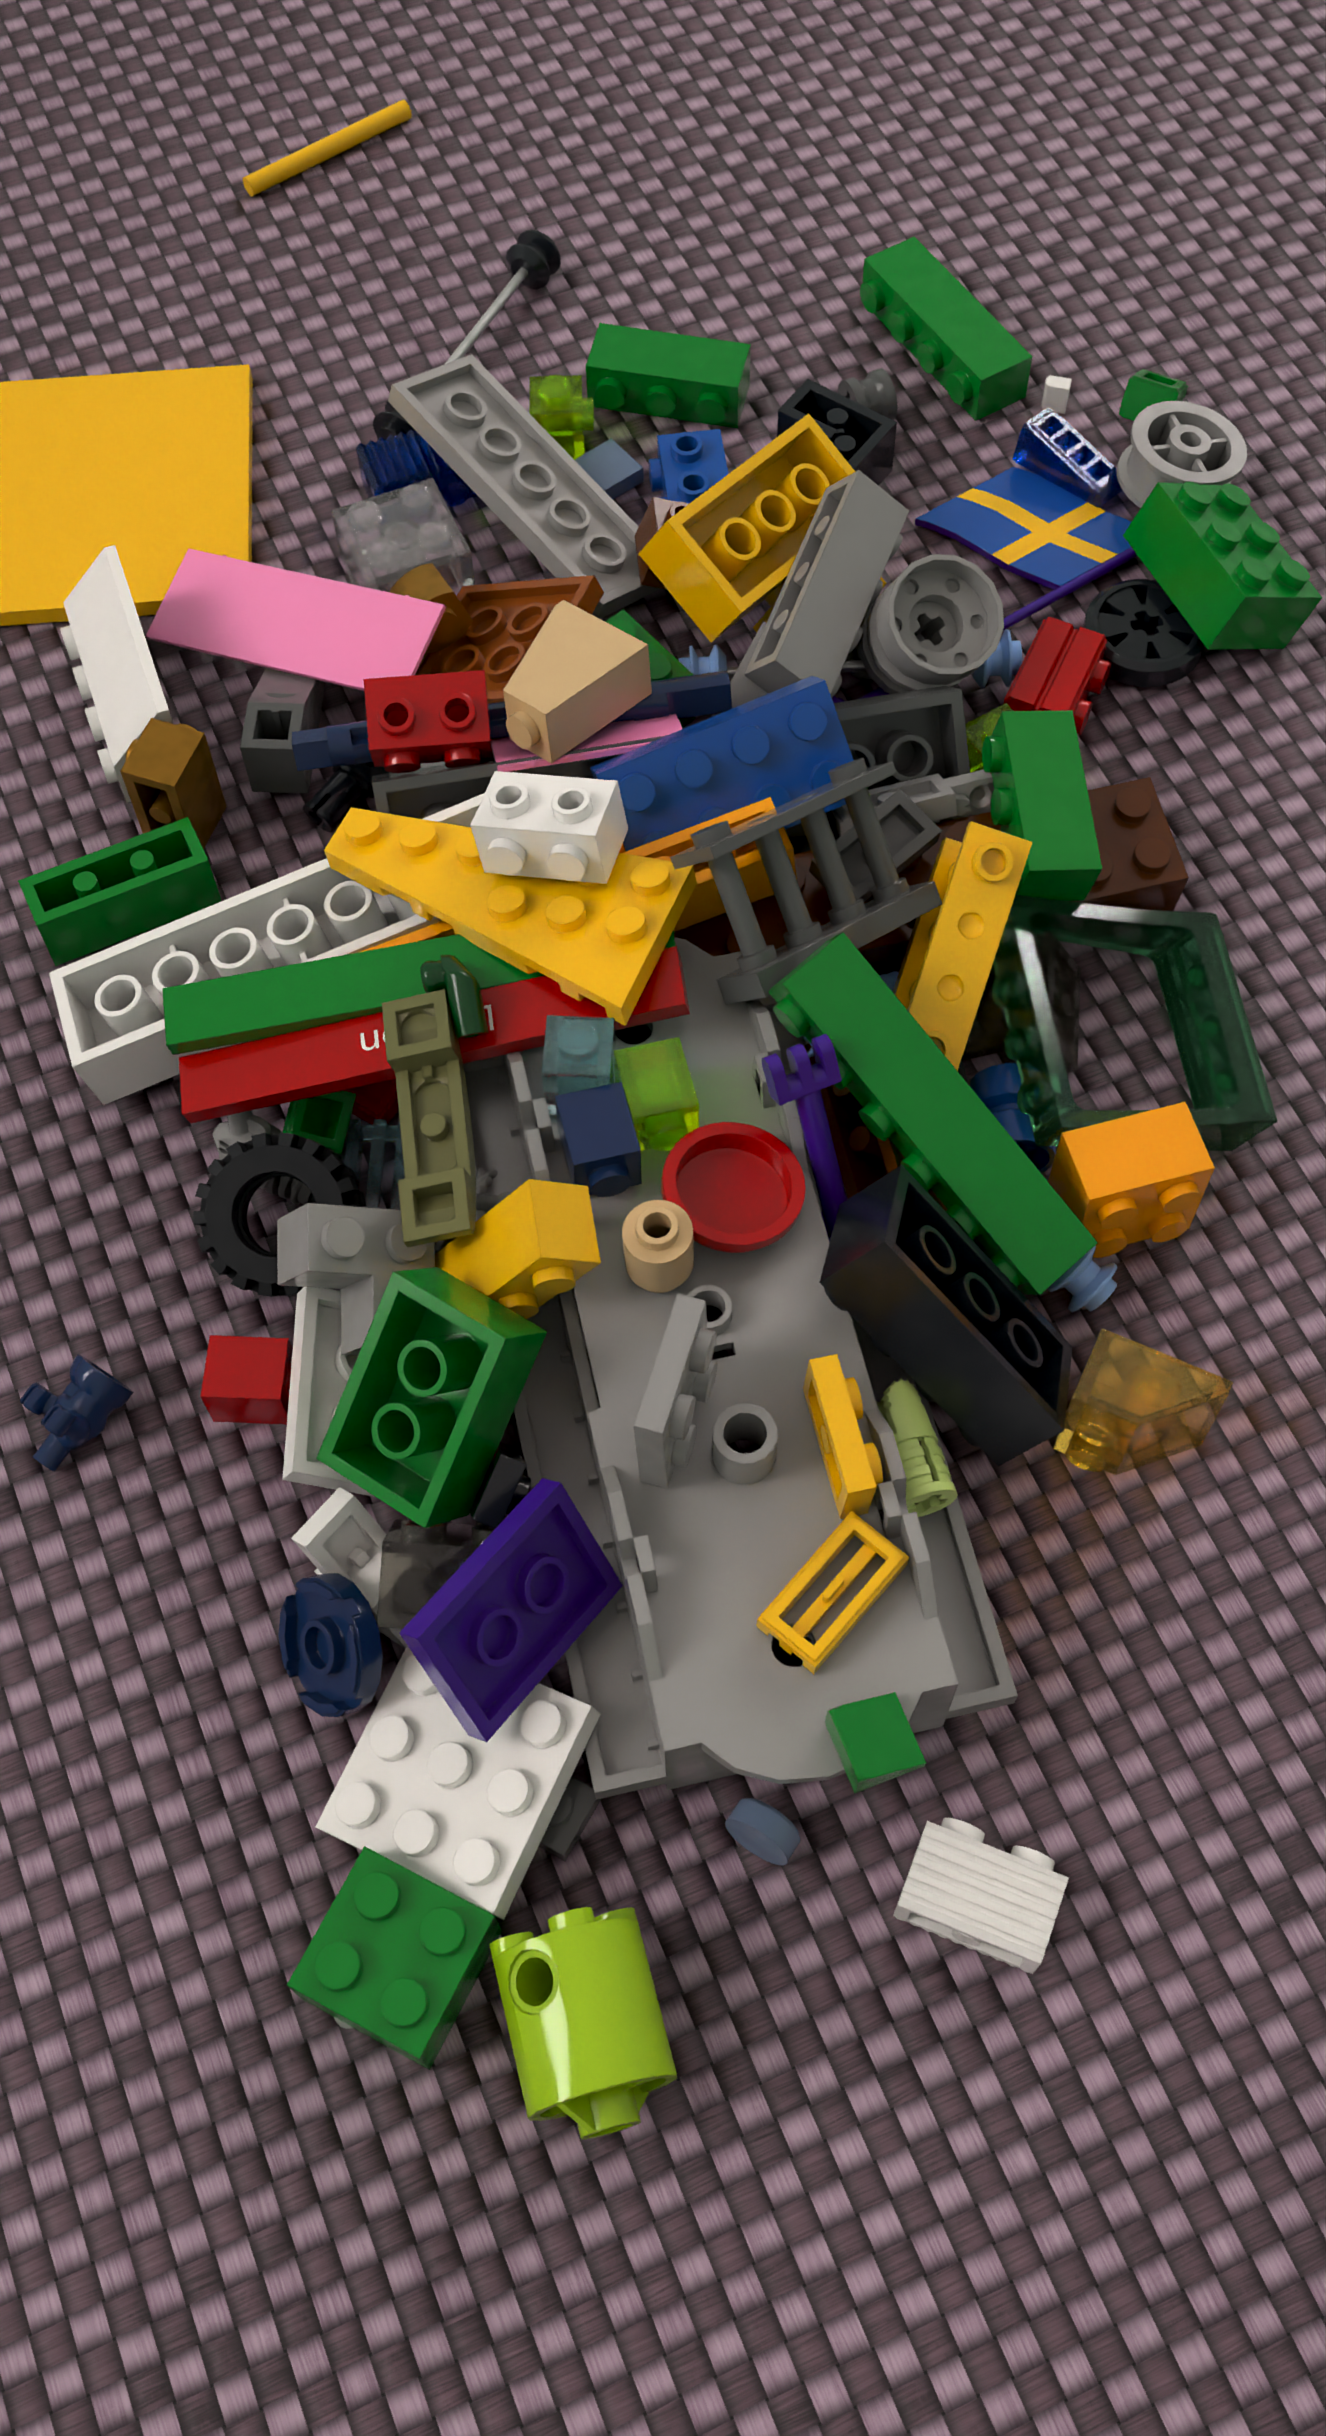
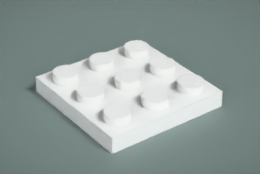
[315,1646,601,1920]

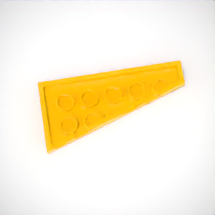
[324,807,697,1026]

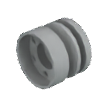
[858,554,1004,694]

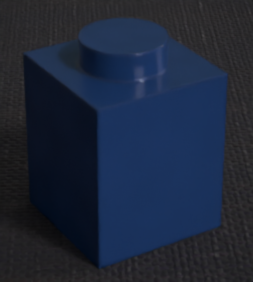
[555,1082,642,1197]

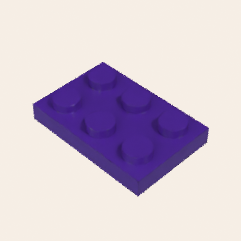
[399,1478,623,1742]

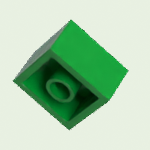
[287,1846,502,2070]

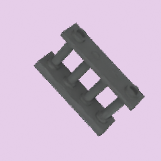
[670,758,942,1004]

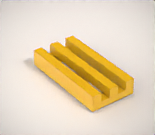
[756,1511,909,1674]

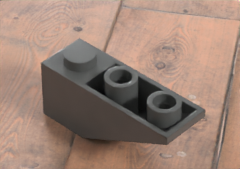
[240,668,325,793]

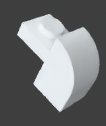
[291,1487,444,1649]

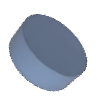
[725,1798,800,1866]

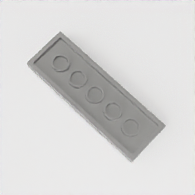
[388,354,660,619]

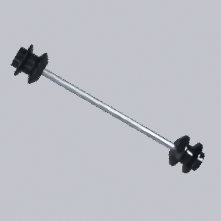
[373,230,561,456]

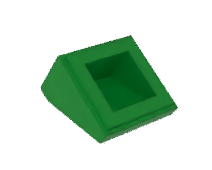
[1119,369,1189,421]
[282,1090,356,1154]
[825,1692,926,1794]

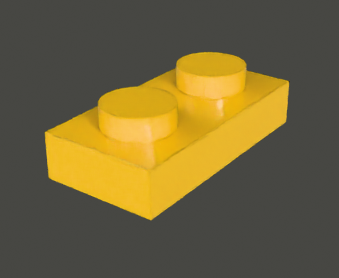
[803,1354,883,1519]

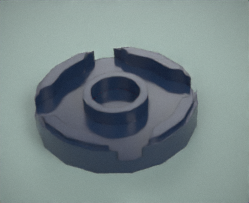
[278,1573,383,1717]

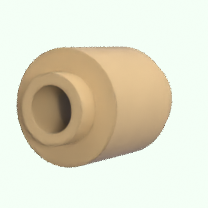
[622,1200,694,1293]

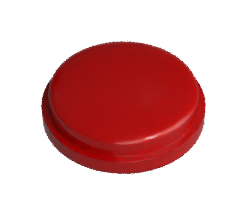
[661,1122,806,1253]

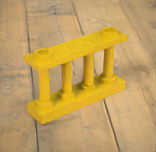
[893,821,1033,1071]

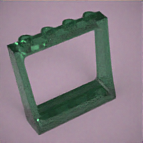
[992,894,1278,1151]

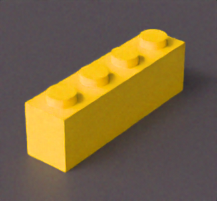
[435,1179,601,1319]

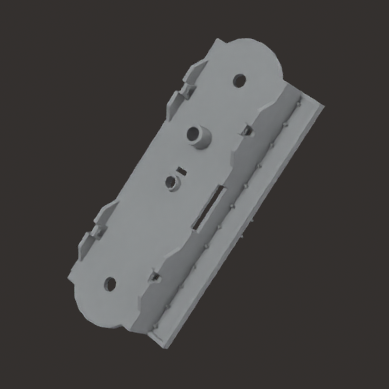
[463,937,1018,1800]

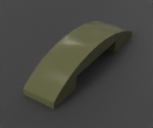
[382,989,476,1247]

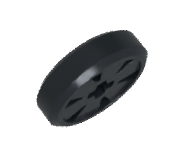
[1083,579,1205,687]

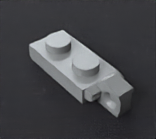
[827,769,994,837]

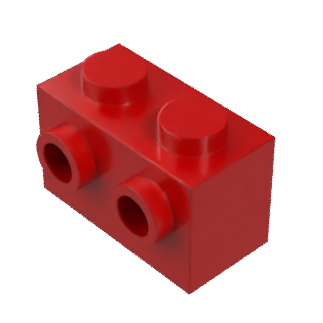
[363,670,493,773]

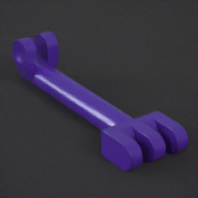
[761,1034,847,1242]

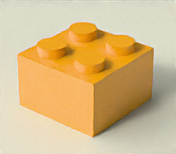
[1048,1102,1215,1258]

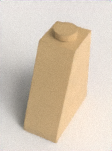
[503,600,652,764]

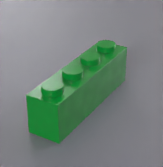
[860,236,1033,421]

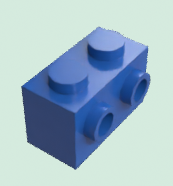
[648,429,729,504]

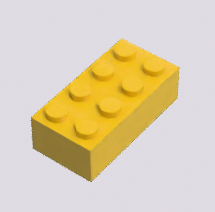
[638,413,855,643]

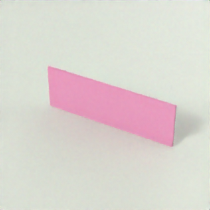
[145,548,446,691]

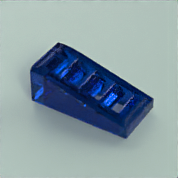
[1012,408,1123,508]

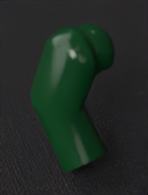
[420,955,489,1039]

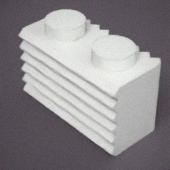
[893,1818,1069,1974]

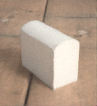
[1041,375,1072,414]

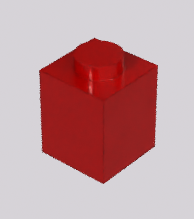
[200,1335,293,1425]

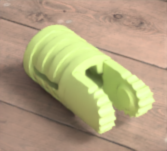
[876,1378,958,1517]

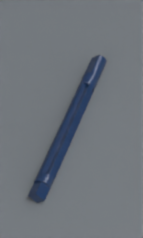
[292,671,732,771]

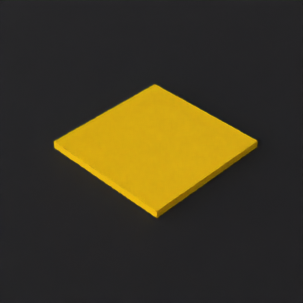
[0,364,253,626]

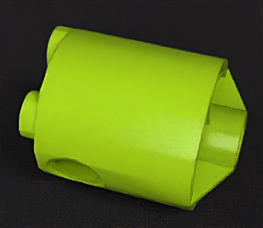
[489,1907,677,2140]

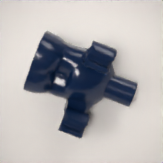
[20,1354,134,1472]

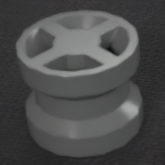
[838,368,898,420]

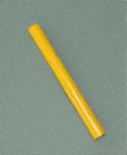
[243,99,412,197]

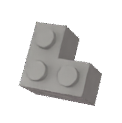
[277,1203,435,1356]

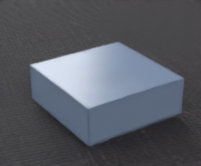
[575,438,644,499]

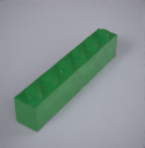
[768,932,1098,1295]

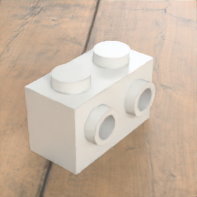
[470,771,628,884]

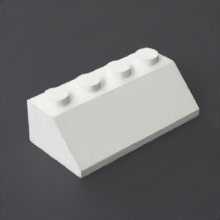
[60,545,173,803]

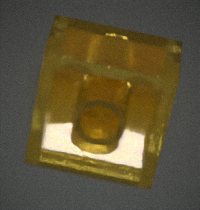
[1053,1328,1233,1475]

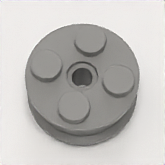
[1117,401,1247,508]

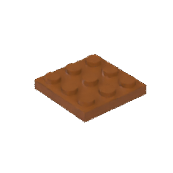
[415,575,604,704]

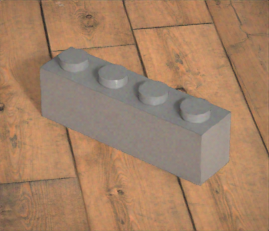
[744,470,909,698]

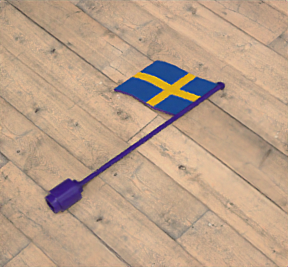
[832,467,1138,703]

